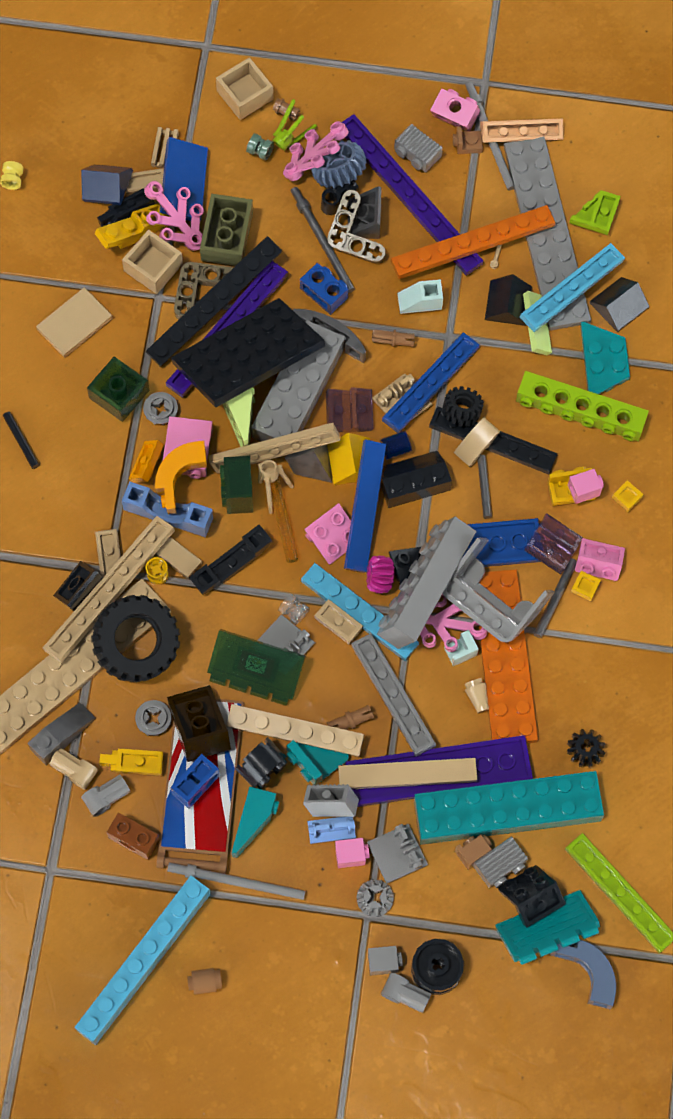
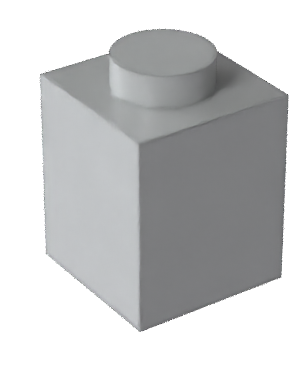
[368,946,402,976]

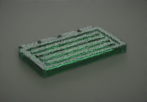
[207,629,306,706]

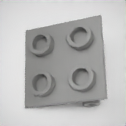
[252,614,315,675]
[367,824,428,884]

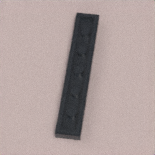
[429,406,558,475]

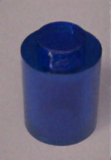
[380,431,412,460]

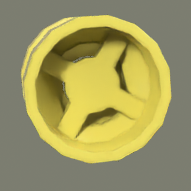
[0,161,24,190]

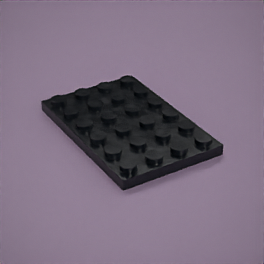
[171,298,326,408]

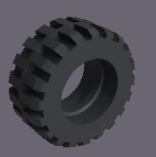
[91,595,180,682]

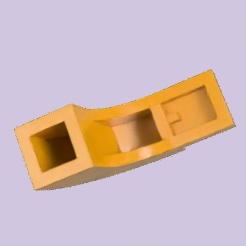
[155,441,207,514]

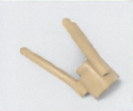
[258,460,294,514]

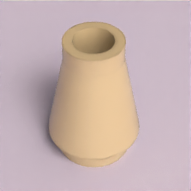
[465,678,490,713]

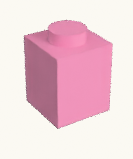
[568,469,604,504]
[335,838,370,868]

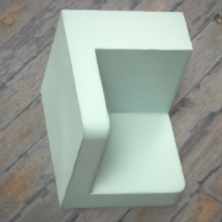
[444,630,479,666]

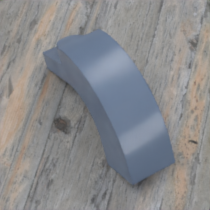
[550,940,616,1009]

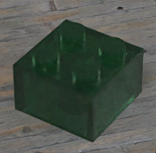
[87,357,150,422]
[220,456,253,514]

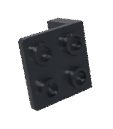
[498,865,566,928]

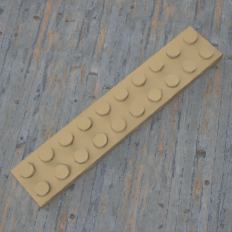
[0,579,171,755]

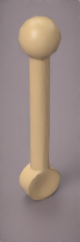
[490,244,502,269]

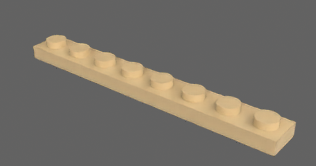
[43,516,175,663]

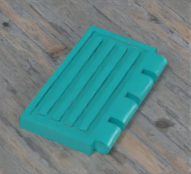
[495,890,600,965]

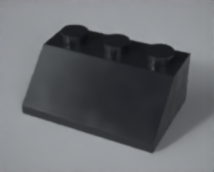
[380,451,452,508]

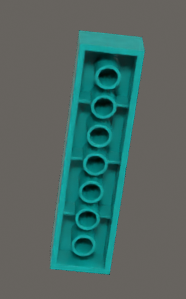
[413,771,604,845]

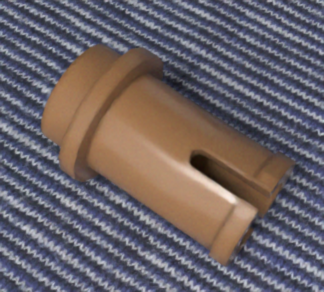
[273,98,300,121]

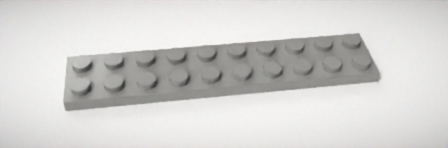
[504,137,591,331]

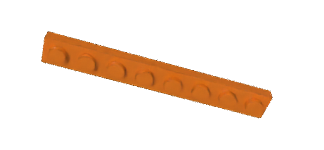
[391,205,555,279]

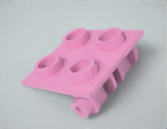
[304,503,351,565]

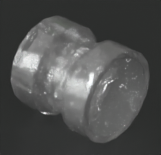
[278,594,310,625]

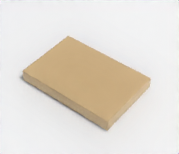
[36,287,113,358]

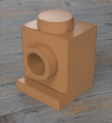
[454,835,492,870]

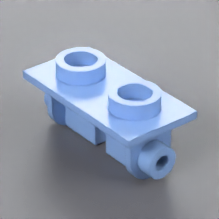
[307,817,356,844]

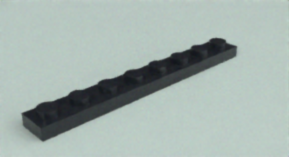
[146,236,282,367]

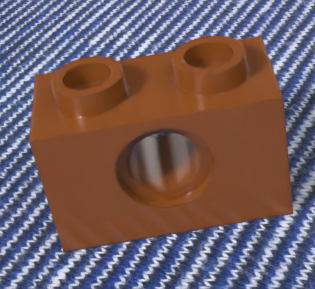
[106,813,160,860]

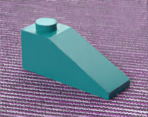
[231,787,280,858]

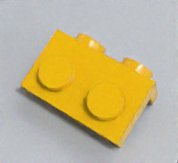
[547,467,596,506]

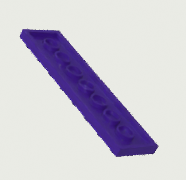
[345,735,533,807]

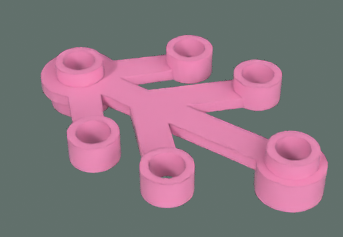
[283,121,349,181]
[144,181,204,251]
[420,593,488,652]

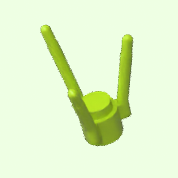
[272,99,317,151]

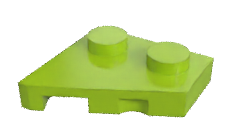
[569,190,621,235]

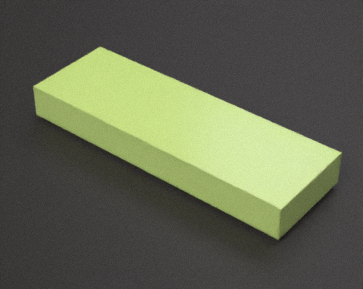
[523,291,552,355]

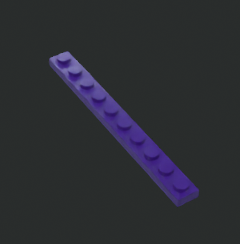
[341,114,483,276]

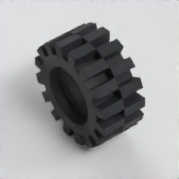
[442,386,484,427]

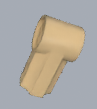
[49,748,98,790]

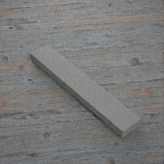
[351,633,436,756]

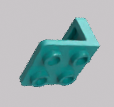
[286,740,349,786]

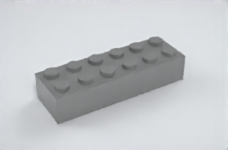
[251,320,345,442]
[377,516,476,649]

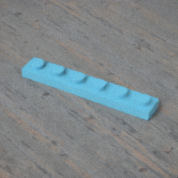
[520,243,625,332]
[301,563,419,661]

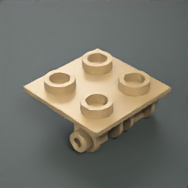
[372,374,432,420]

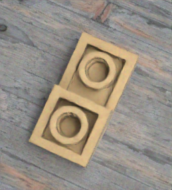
[454,417,500,467]

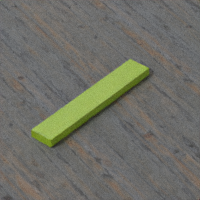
[565,833,673,954]

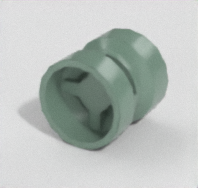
[246,133,274,161]

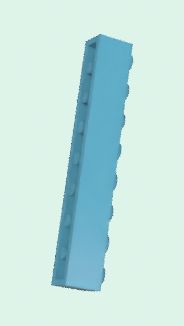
[74,876,211,1045]

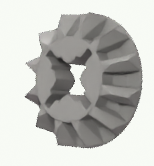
[143,392,178,425]
[135,700,171,736]
[357,879,394,917]

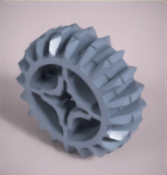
[311,140,367,189]

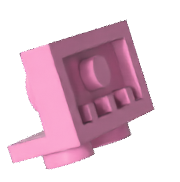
[575,538,625,581]

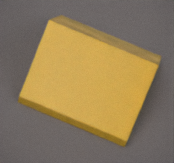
[327,433,370,486]

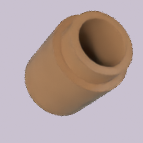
[187,968,222,995]

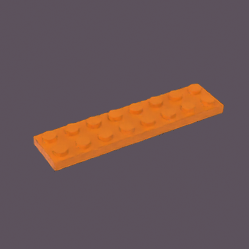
[478,569,538,743]

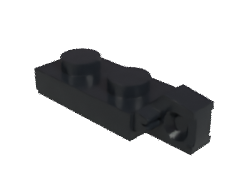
[97,189,155,227]

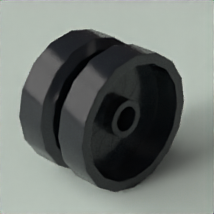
[411,939,464,996]

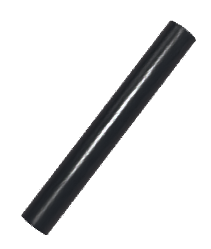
[3,411,40,469]

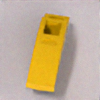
[95,203,170,249]

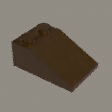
[167,685,231,762]

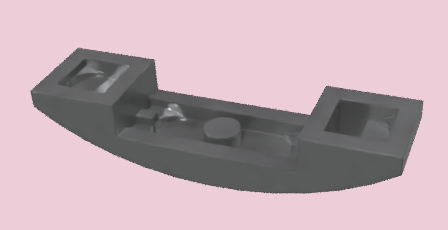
[293,309,366,363]

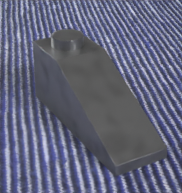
[28,703,96,765]

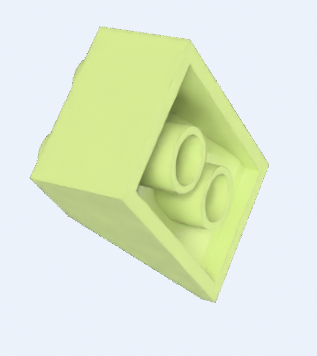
[222,387,255,447]

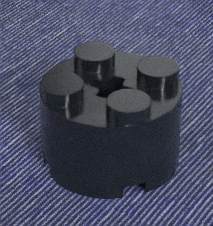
[235,737,287,789]

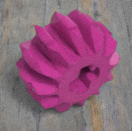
[366,555,395,594]

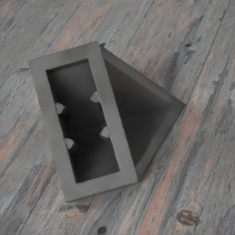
[284,445,333,483]

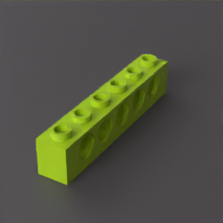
[516,371,649,442]

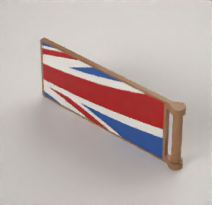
[156,699,244,874]

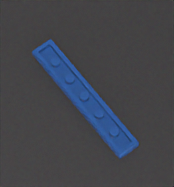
[382,332,480,434]
[344,440,386,573]

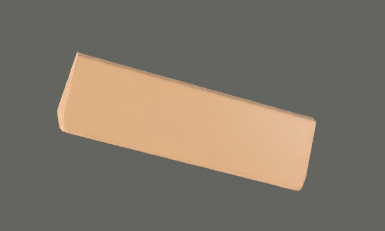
[480,119,563,142]

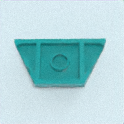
[580,322,630,394]

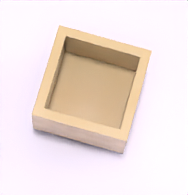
[216,57,274,120]
[122,230,183,294]

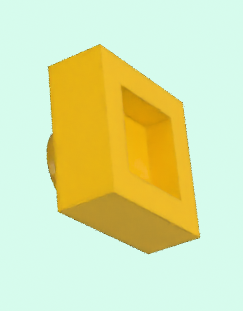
[612,480,644,512]
[571,571,601,601]

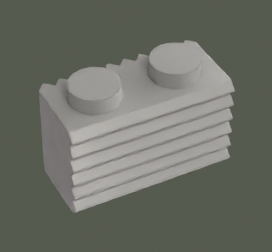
[394,124,442,173]
[303,784,359,817]
[473,836,528,889]

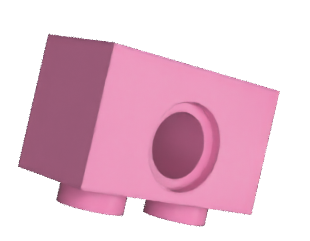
[430,88,480,131]

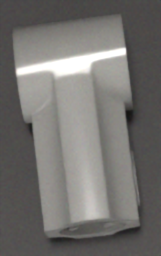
[81,774,131,817]
[381,972,431,1013]

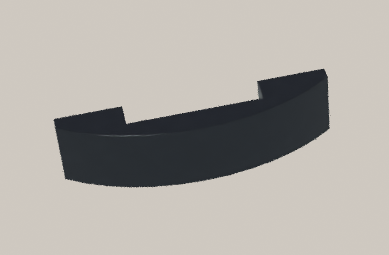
[189,524,273,595]

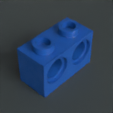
[300,263,348,315]
[170,754,220,809]

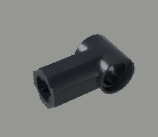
[321,180,359,215]

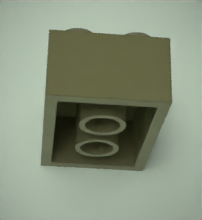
[200,193,253,266]

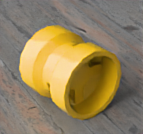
[145,557,169,585]

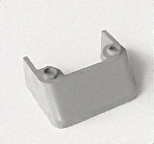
[443,537,555,642]

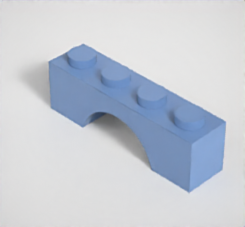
[122,481,213,538]

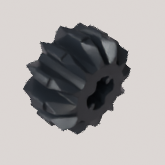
[567,729,605,768]

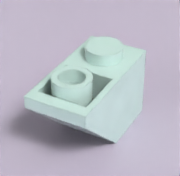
[397,279,443,314]

